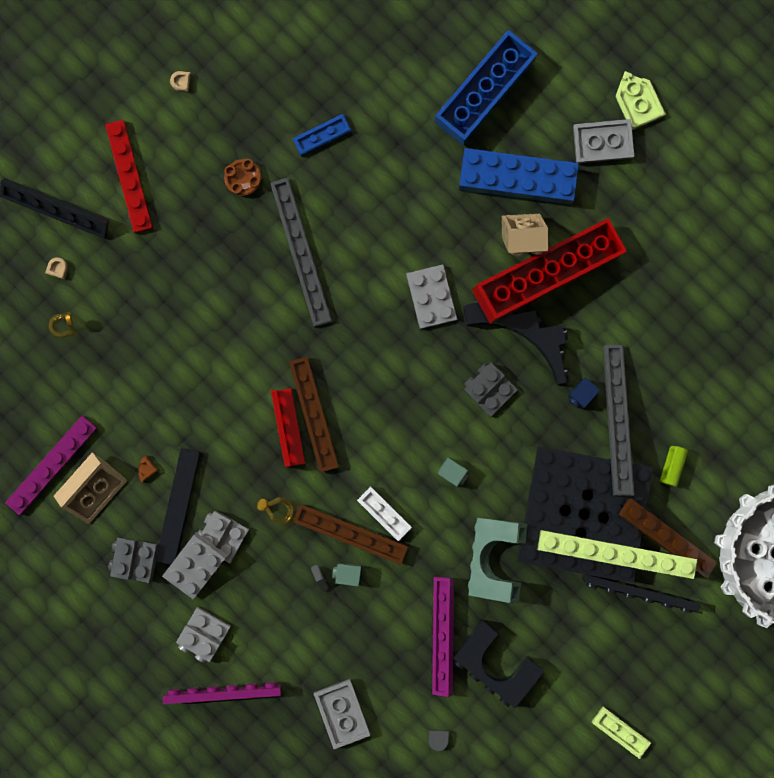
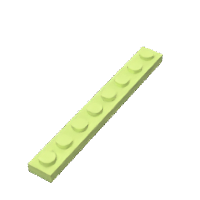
[537,530,697,579]

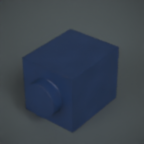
[568,377,600,408]

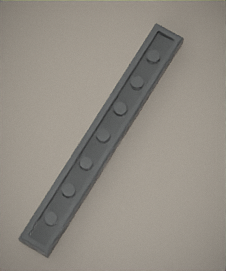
[270,178,332,327]
[603,345,634,497]

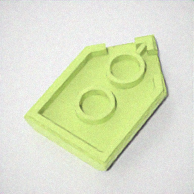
[615,71,666,130]

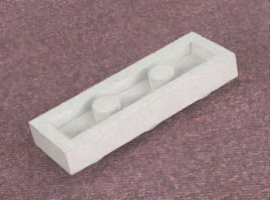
[357,487,412,541]

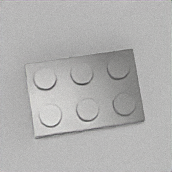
[573,119,634,163]
[406,265,457,329]
[162,532,227,599]
[314,679,371,749]

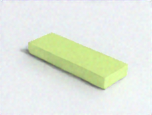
[592,707,651,759]

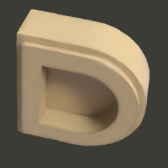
[170,71,191,93]
[45,258,68,280]

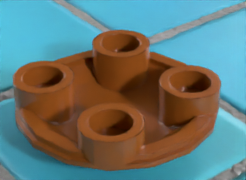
[224,159,262,196]

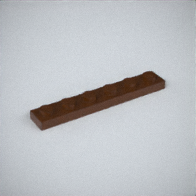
[289,357,339,472]
[619,499,717,579]
[293,504,408,565]

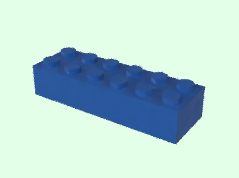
[434,30,538,146]
[458,148,579,205]

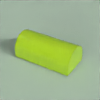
[660,446,688,487]

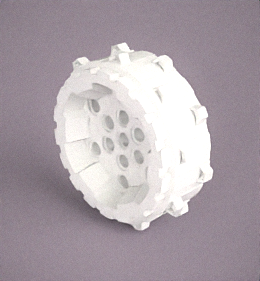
[714,485,774,628]

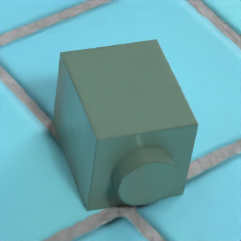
[437,458,468,486]
[332,562,361,586]

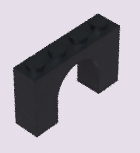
[453,619,544,708]

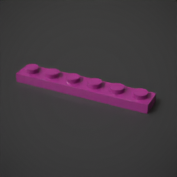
[5,416,98,515]
[432,577,454,697]
[163,682,282,704]

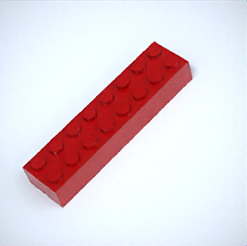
[472,218,627,324]

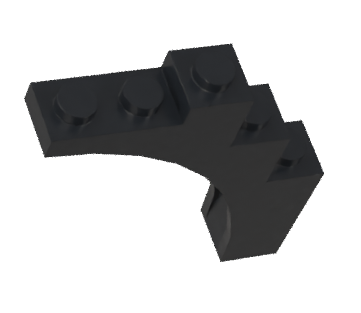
[463,302,568,385]

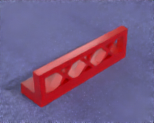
[271,388,305,467]

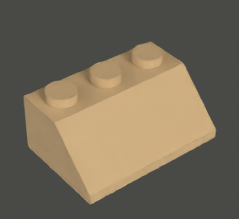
[54,453,127,524]

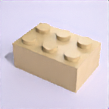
[502,214,548,255]

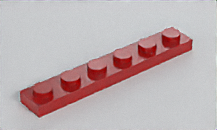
[105,120,153,234]

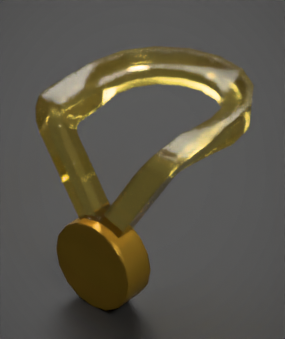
[49,312,74,337]
[257,497,293,524]

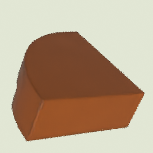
[138,456,158,483]

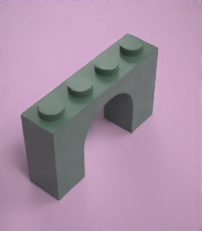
[468,518,528,603]

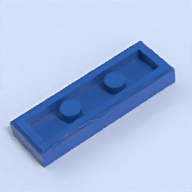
[292,114,351,157]

